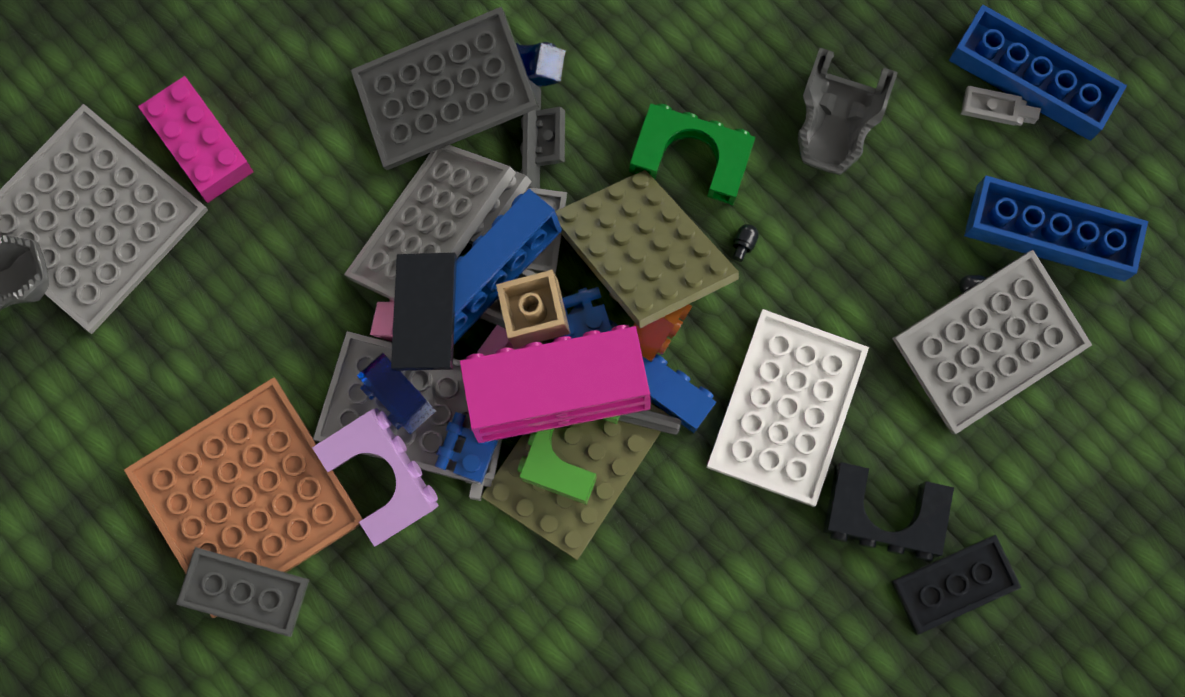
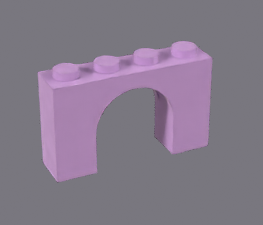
[312,408,439,547]

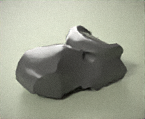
[798,48,898,175]
[0,235,49,311]

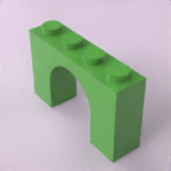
[517,415,620,505]

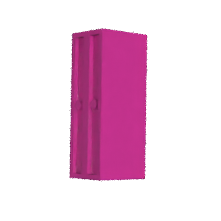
[460,325,651,443]

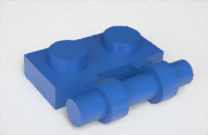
[554,287,612,339]
[435,412,498,484]

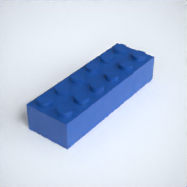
[949,4,1127,141]
[964,176,1148,282]
[454,189,562,344]

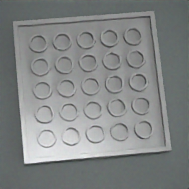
[0,104,208,334]

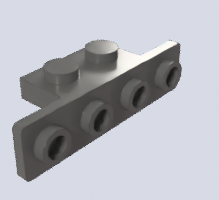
[520,80,565,189]

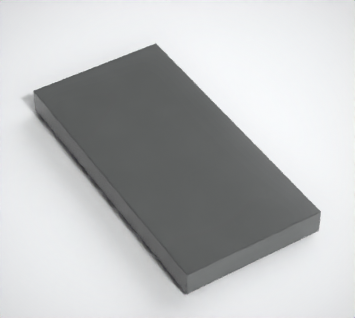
[176,547,309,637]

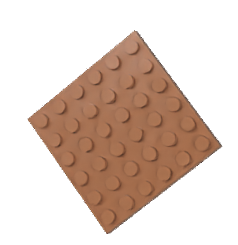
[124,377,363,618]

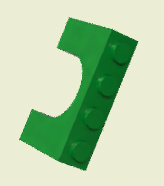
[629,103,755,205]

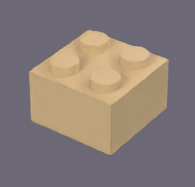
[496,270,570,348]

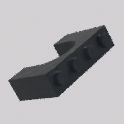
[823,462,954,561]

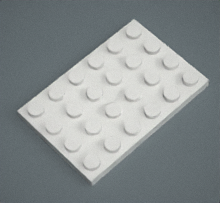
[706,309,869,507]

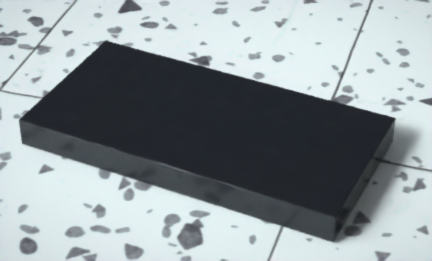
[391,252,457,371]
[891,535,1022,635]

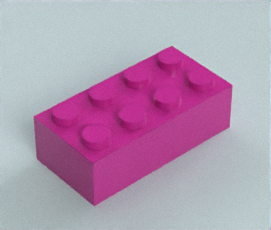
[138,76,253,203]

